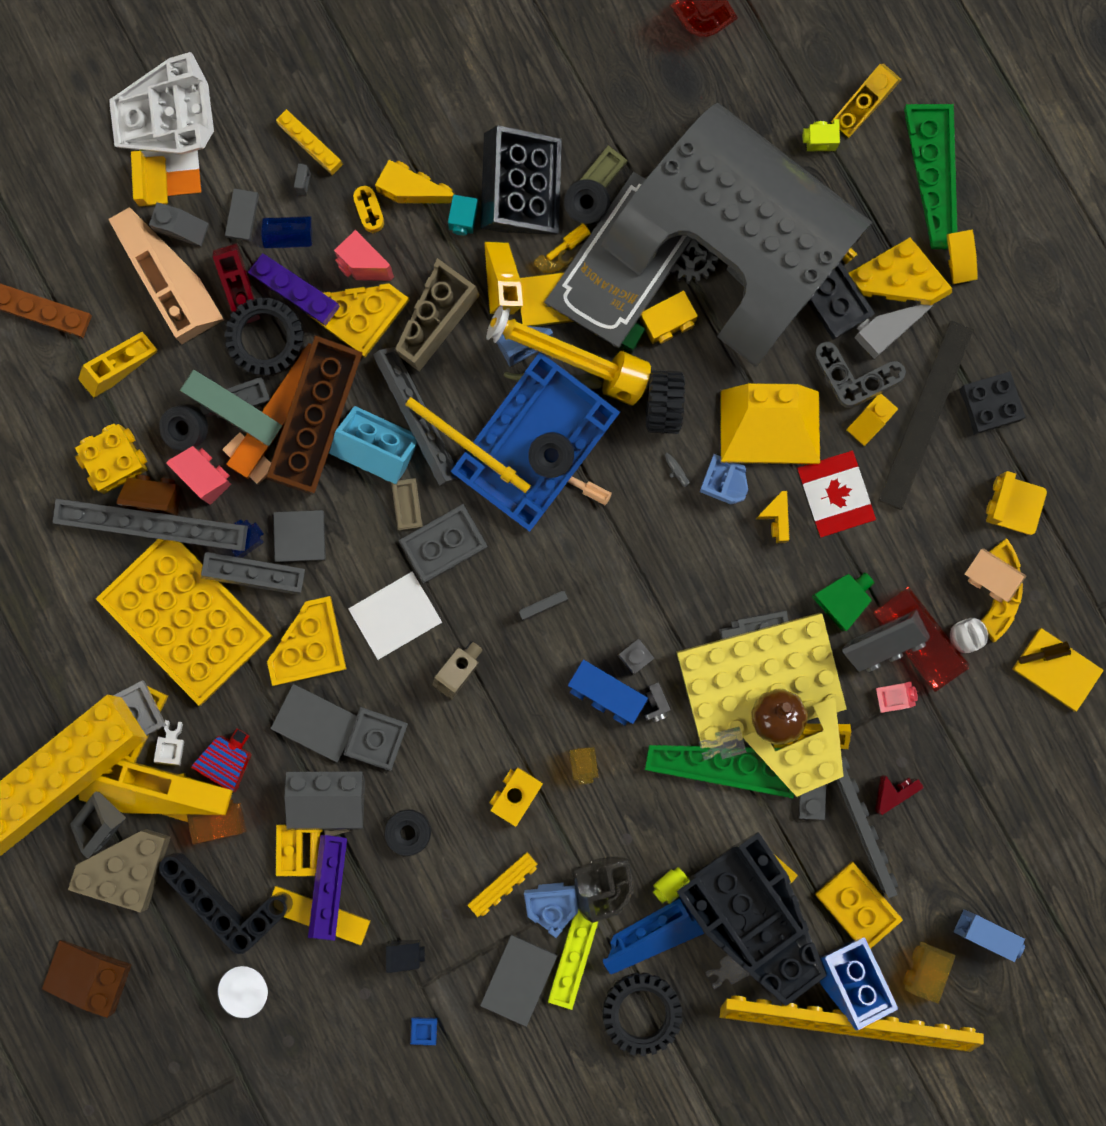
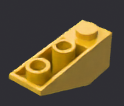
[831,64,902,138]
[375,160,454,203]
[484,242,523,315]

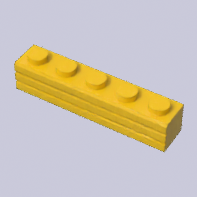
[276,109,343,175]
[468,852,538,917]

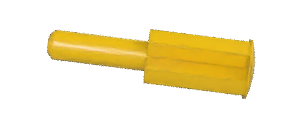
[546,224,591,261]

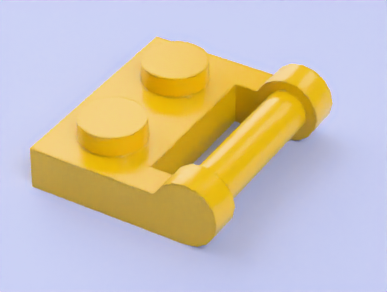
[276,825,323,876]

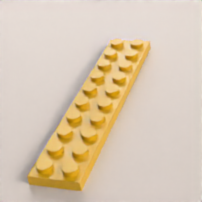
[719,996,984,1052]

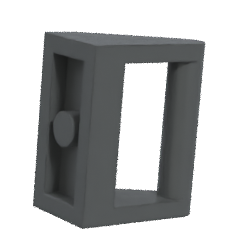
[70,792,126,859]

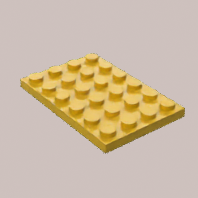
[96,539,272,706]

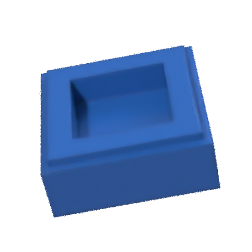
[410,1017,437,1045]

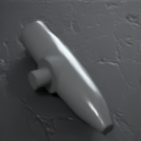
[665,453,690,487]

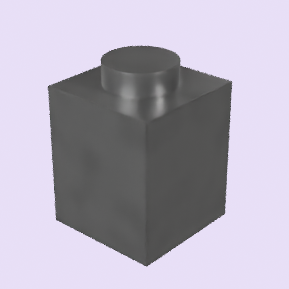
[618,639,654,675]

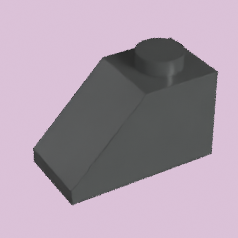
[149,202,209,247]

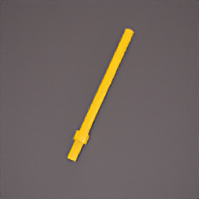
[405,397,531,493]

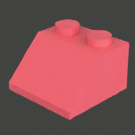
[334,230,394,281]
[166,446,231,505]

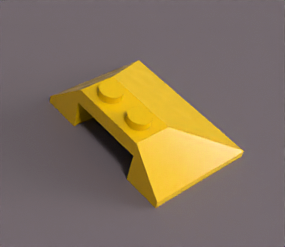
[720,383,820,464]

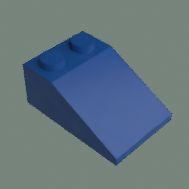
[820,937,898,1031]

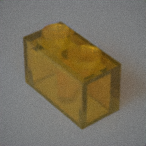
[904,942,956,1004]

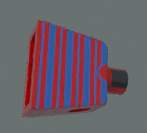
[191,728,252,792]

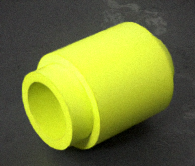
[653,867,689,904]

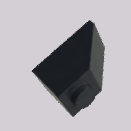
[386,940,425,973]

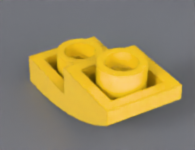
[946,229,977,284]

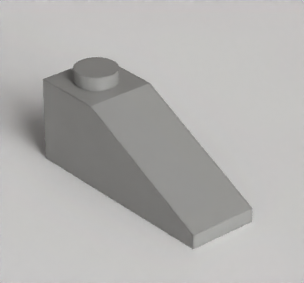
[855,304,933,359]

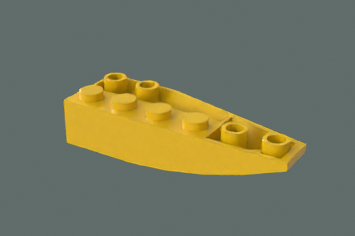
[79,759,233,815]

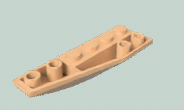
[109,207,224,344]

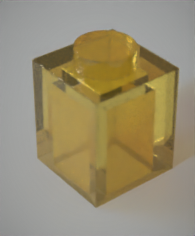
[569,747,598,785]

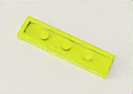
[548,904,601,1010]

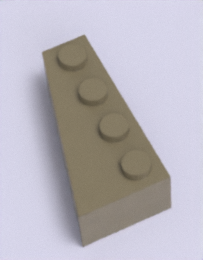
[396,258,480,372]

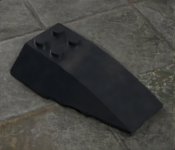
[676,832,827,1006]

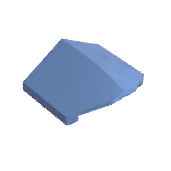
[700,454,748,504]

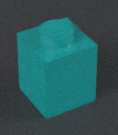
[448,195,478,236]

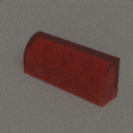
[874,586,969,692]

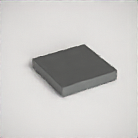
[274,510,326,562]
[343,707,408,771]

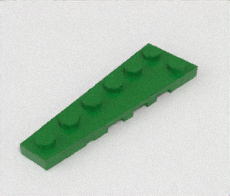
[904,104,957,249]
[644,745,794,798]

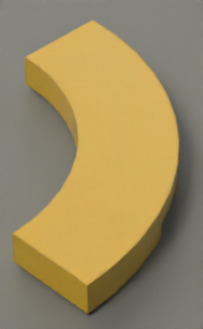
[980,538,1023,642]

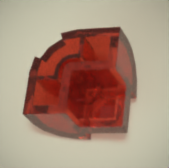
[669,0,738,37]

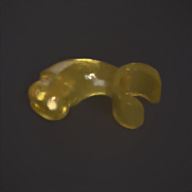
[534,250,573,273]

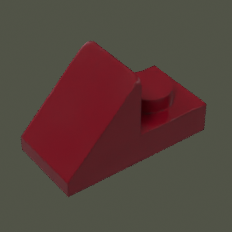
[875,775,924,815]

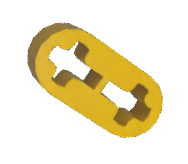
[353,186,384,233]

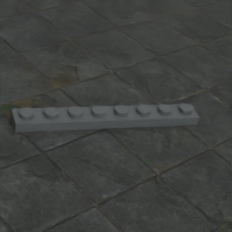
[53,499,248,551]

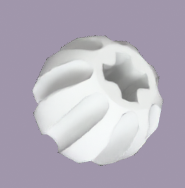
[950,618,988,653]

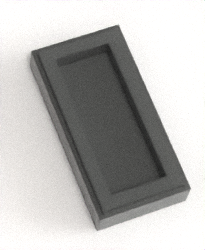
[225,189,259,242]
[519,591,568,621]

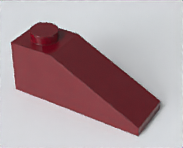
[212,243,260,323]

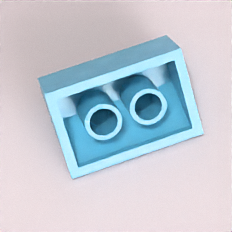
[329,406,418,484]

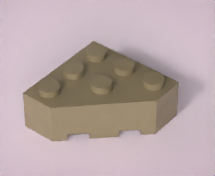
[68,829,171,913]

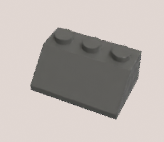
[842,610,930,672]
[285,772,365,830]

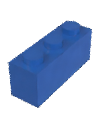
[568,659,648,726]

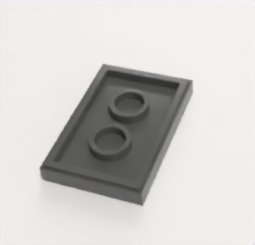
[399,504,488,584]
[271,684,357,763]
[480,934,557,1027]

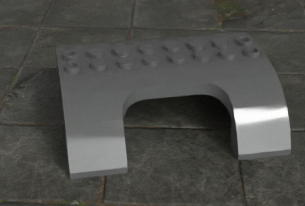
[601,103,873,367]

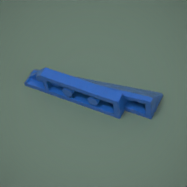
[603,898,704,974]

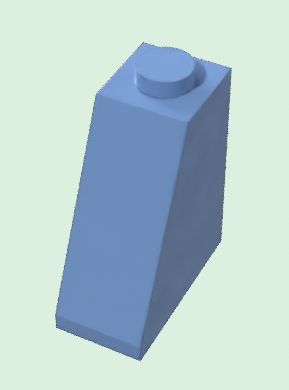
[954,910,1025,962]

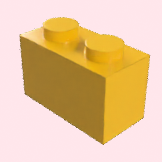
[639,291,698,344]

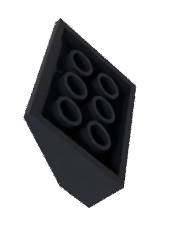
[480,125,562,235]

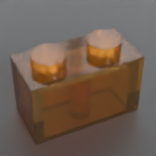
[187,799,247,844]

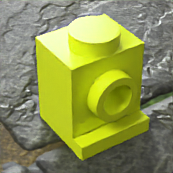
[802,119,840,151]

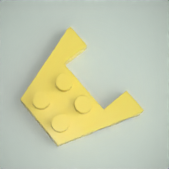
[743,697,844,797]

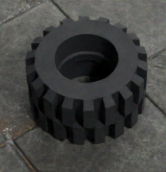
[646,370,685,434]

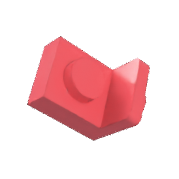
[876,682,918,713]

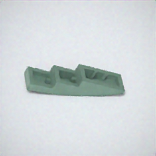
[179,370,282,446]

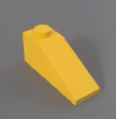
[78,332,157,398]

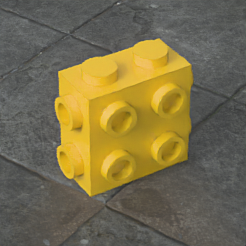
[75,424,148,494]

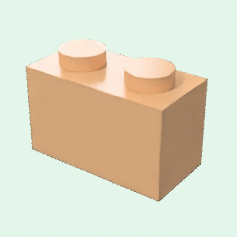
[965,549,1026,603]

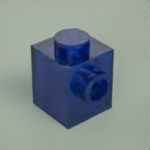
[231,519,264,558]

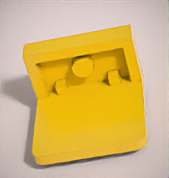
[986,471,1047,535]

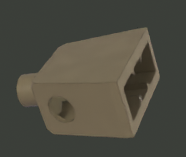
[432,641,483,700]

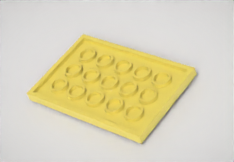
[676,613,847,748]

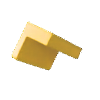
[131,151,168,206]

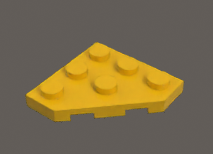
[848,237,952,306]
[305,284,409,358]
[267,596,347,686]

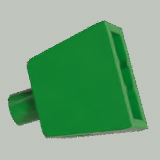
[811,572,875,632]

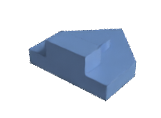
[524,883,578,938]

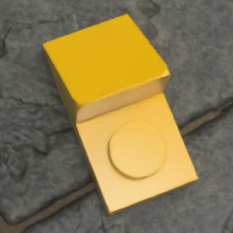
[846,394,898,446]
[756,491,789,543]

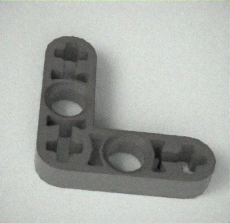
[815,342,906,408]

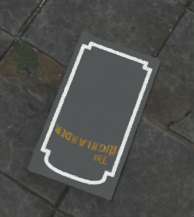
[545,172,693,348]

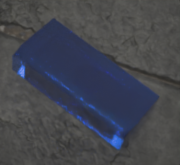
[261,217,312,248]

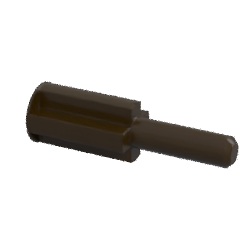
[1018,641,1071,664]

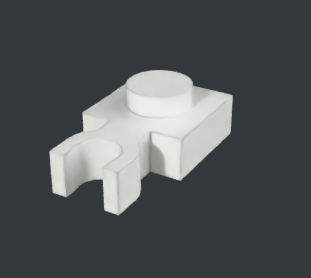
[154,720,184,766]

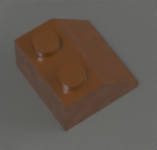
[117,475,182,516]

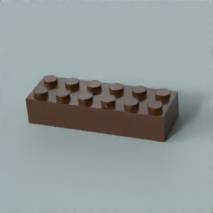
[266,335,363,495]

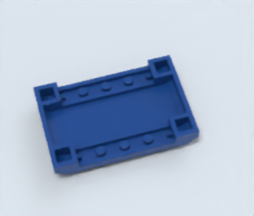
[451,352,620,532]

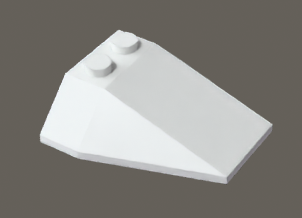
[109,52,214,154]

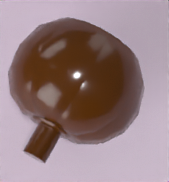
[751,689,808,745]

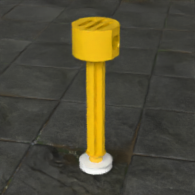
[486,305,651,406]

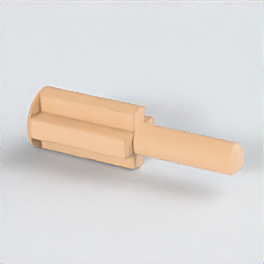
[568,477,612,505]

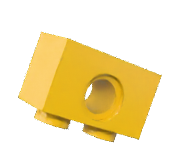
[489,767,543,827]

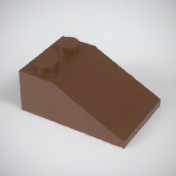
[42,940,132,1018]

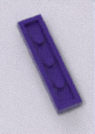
[248,253,340,326]
[308,835,347,941]

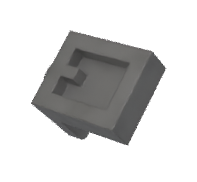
[645,682,670,722]

